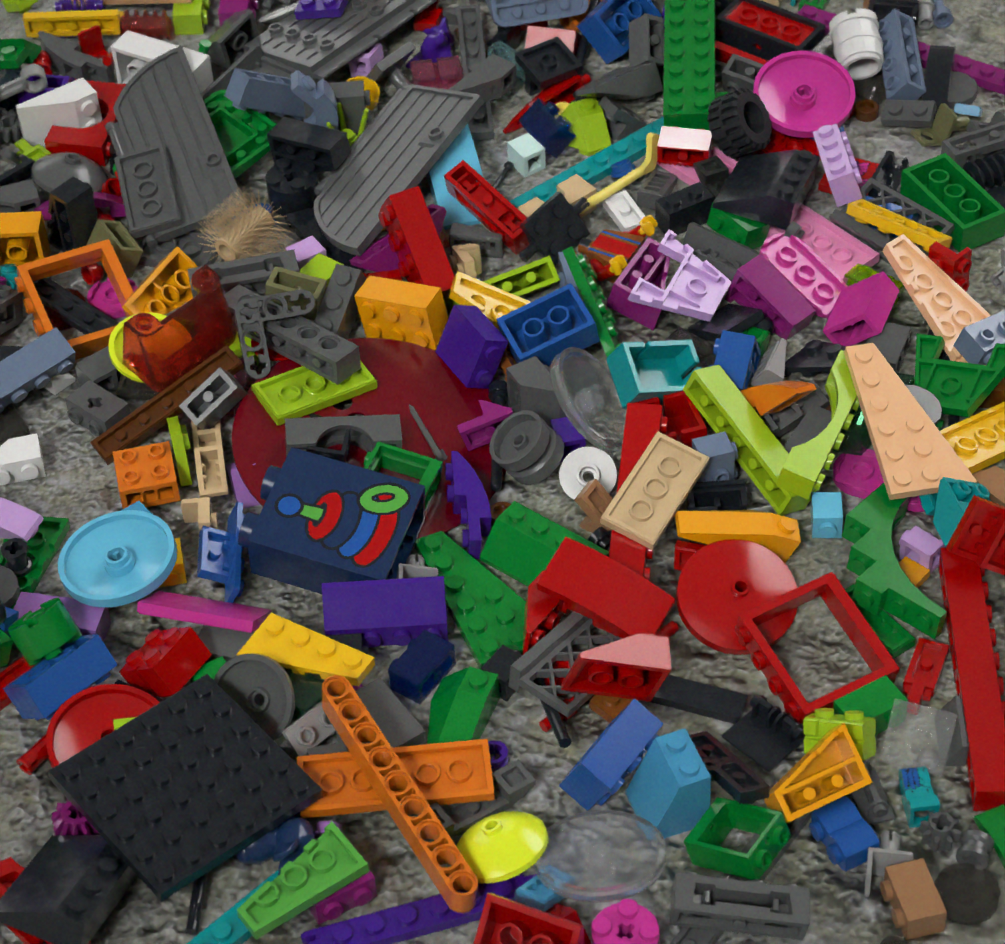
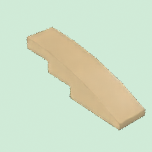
[191,420,229,498]

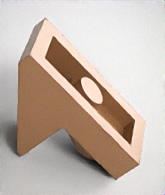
[574,479,613,533]

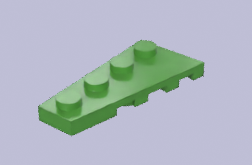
[237,821,369,940]

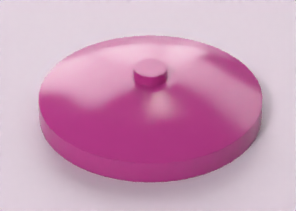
[753,51,855,138]

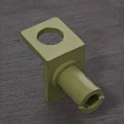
[911,103,970,147]

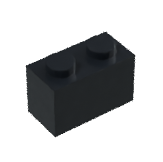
[655,182,714,235]

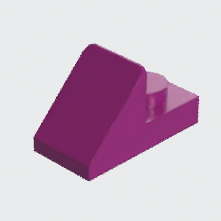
[457,400,513,451]

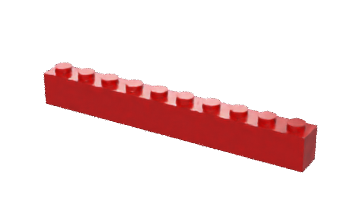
[938,548,1005,811]

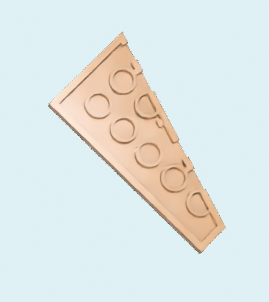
[882,234,991,363]
[844,343,977,500]

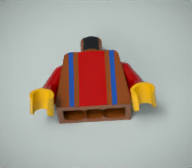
[578,215,658,284]

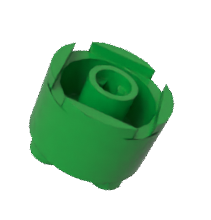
[8,597,82,666]

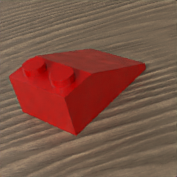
[561,633,671,702]

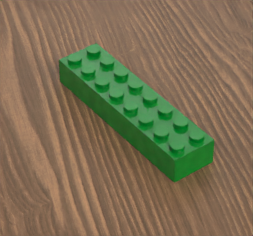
[663,0,716,130]

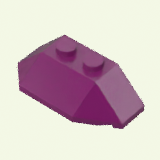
[349,204,446,272]

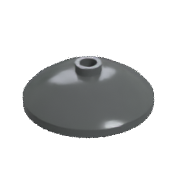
[31,152,108,192]
[214,653,295,741]

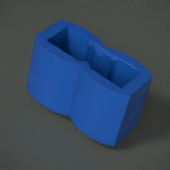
[809,796,880,872]

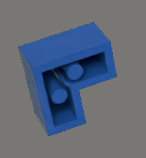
[709,330,761,391]

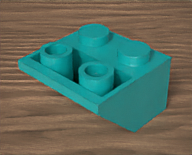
[933,477,992,546]

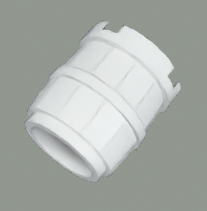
[829,8,884,80]

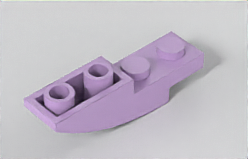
[0,497,44,542]

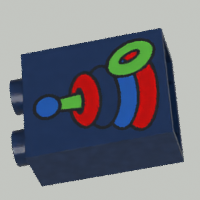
[238,447,425,594]

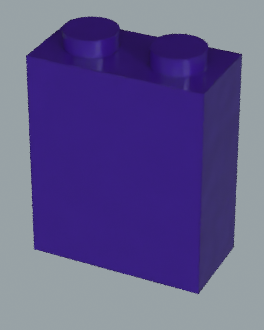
[435,305,509,389]

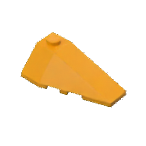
[122,246,198,316]
[675,510,801,563]

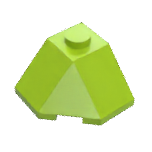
[548,97,612,156]

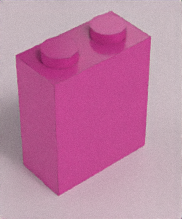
[822,271,900,346]

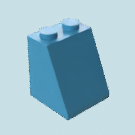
[625,728,711,843]

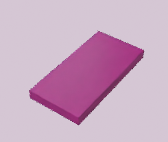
[137,591,272,633]

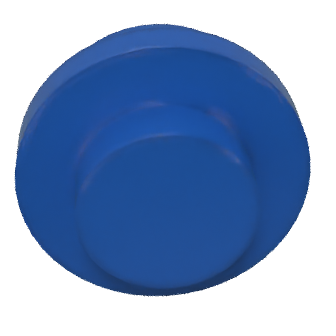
[610,159,636,179]

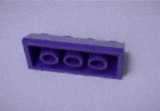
[322,576,449,648]

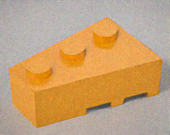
[764,723,873,823]

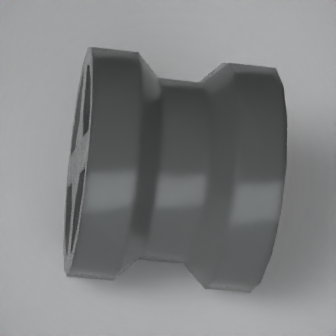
[956,829,994,871]

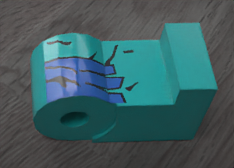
[898,766,940,828]

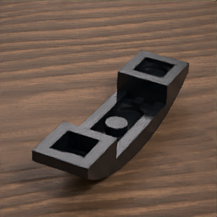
[922,45,956,122]

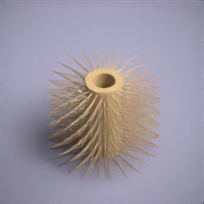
[197,186,293,263]

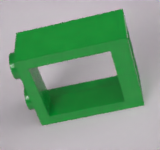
[364,441,443,512]
[683,797,791,880]

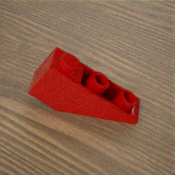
[523,570,572,654]

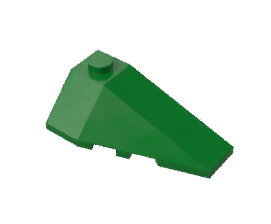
[427,666,500,744]

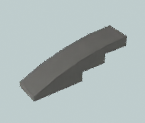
[734,379,830,461]

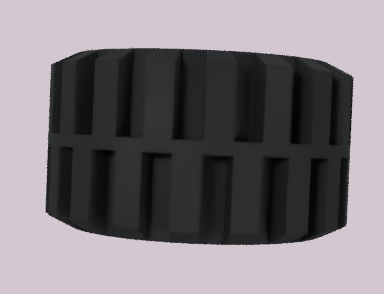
[707,88,772,159]

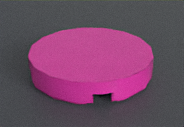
[87,278,138,319]

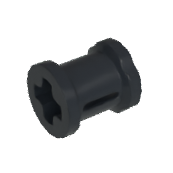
[1,538,32,578]

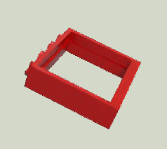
[735,572,900,725]

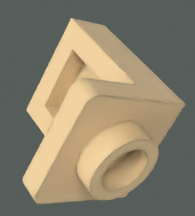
[181,497,218,531]

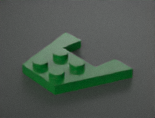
[914,333,1005,417]

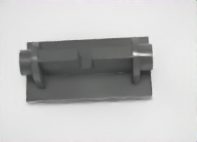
[851,760,895,825]

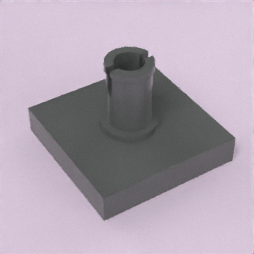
[367,41,416,90]

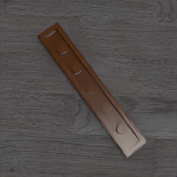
[90,345,245,465]

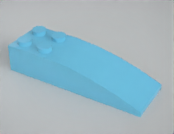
[426,123,483,230]

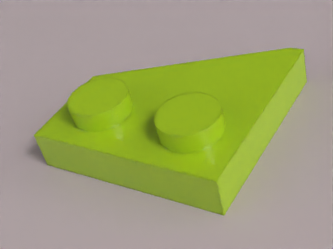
[166,416,192,487]

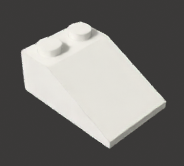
[16,77,102,147]

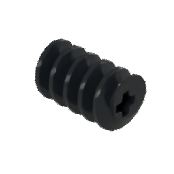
[962,151,1005,190]

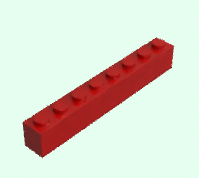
[609,403,668,581]

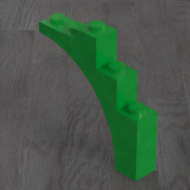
[842,483,947,639]

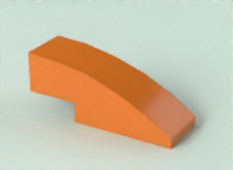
[740,381,817,416]

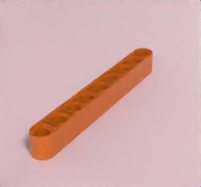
[322,675,478,913]

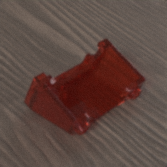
[123,264,236,392]

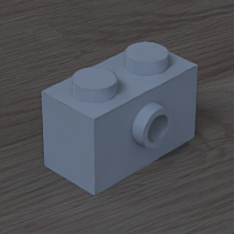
[692,431,738,482]

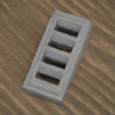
[751,338,786,386]

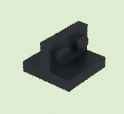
[515,36,583,96]

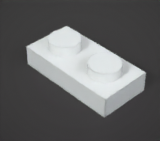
[602,190,645,232]

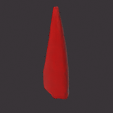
[503,74,591,134]

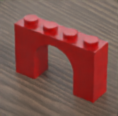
[44,79,126,167]

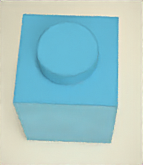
[810,492,843,539]

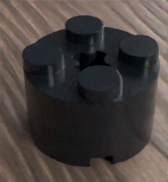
[265,158,318,216]

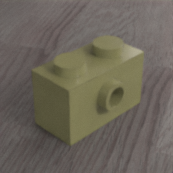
[87,219,143,277]
[265,266,327,320]

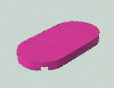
[759,233,848,318]
[832,448,925,512]

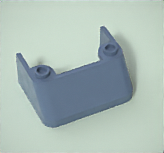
[485,0,589,28]

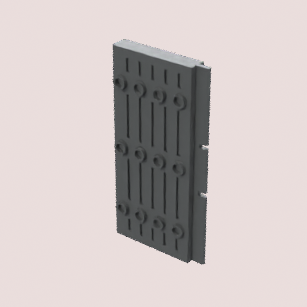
[243,0,437,83]

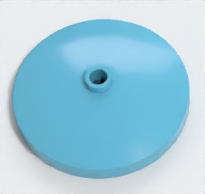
[58,510,177,608]

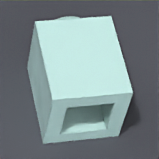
[507,133,546,178]

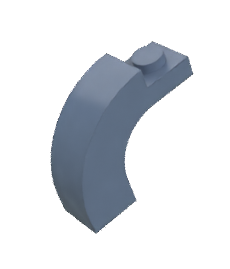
[290,69,338,130]

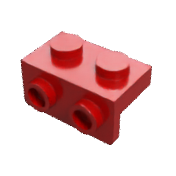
[928,241,972,292]

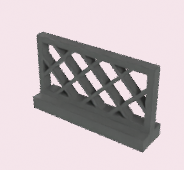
[829,177,955,264]
[508,611,622,717]

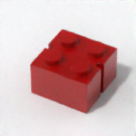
[634,391,707,448]
[119,627,212,697]

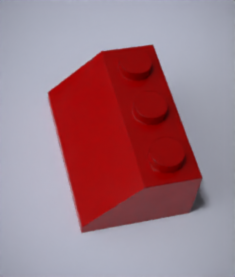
[474,892,584,944]

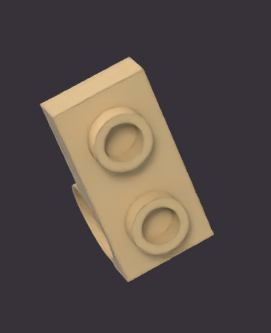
[449,244,483,279]

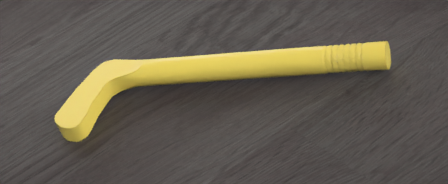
[580,133,659,214]

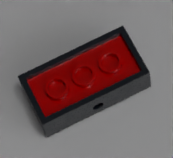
[715,0,826,61]

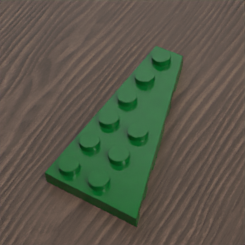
[415,531,551,669]

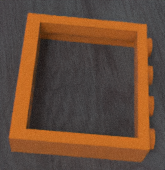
[14,239,133,360]

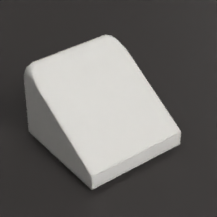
[44,372,76,395]

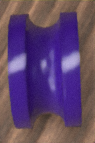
[488,740,509,773]

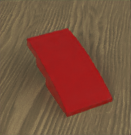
[946,495,1005,575]
[537,536,675,639]

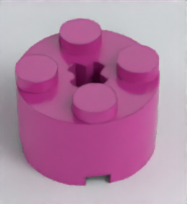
[591,899,660,944]

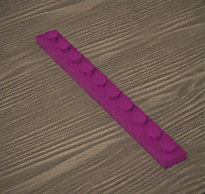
[797,4,1005,95]

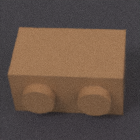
[880,858,947,940]

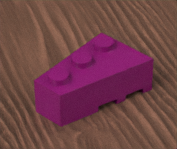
[606,237,670,331]
[724,254,816,341]

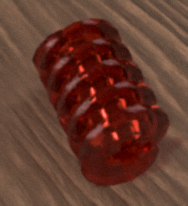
[120,9,172,40]

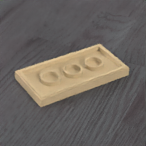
[600,431,710,550]

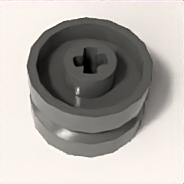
[489,410,564,485]

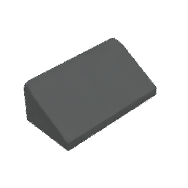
[935,696,969,766]

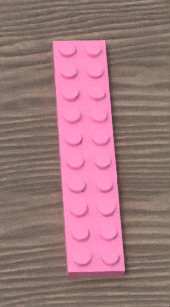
[657,146,880,284]

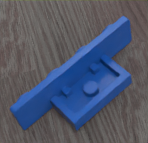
[197,501,246,603]

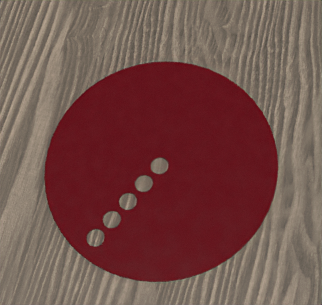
[232,338,506,539]

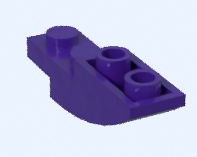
[445,451,492,559]

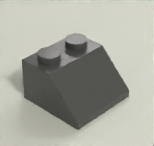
[207,9,259,70]

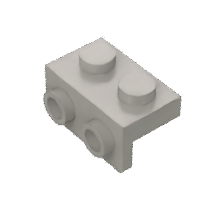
[279,701,336,758]

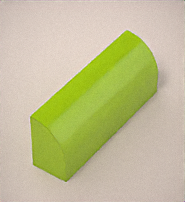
[444,255,560,313]

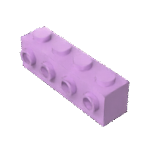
[812,123,863,207]

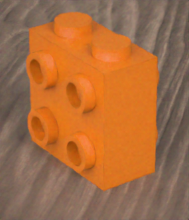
[113,441,181,509]

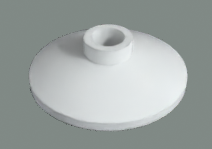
[259,2,298,23]
[559,447,617,500]

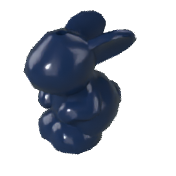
[236,817,315,875]

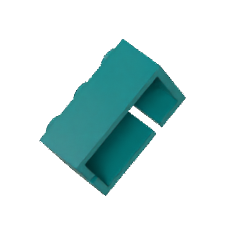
[606,339,702,409]

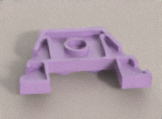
[627,229,732,322]

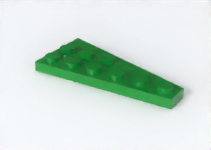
[563,246,621,357]

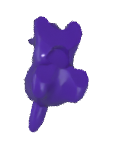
[406,17,455,69]

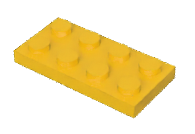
[940,401,1005,474]

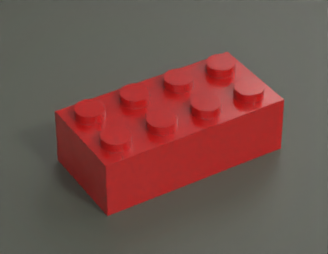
[378,186,454,299]

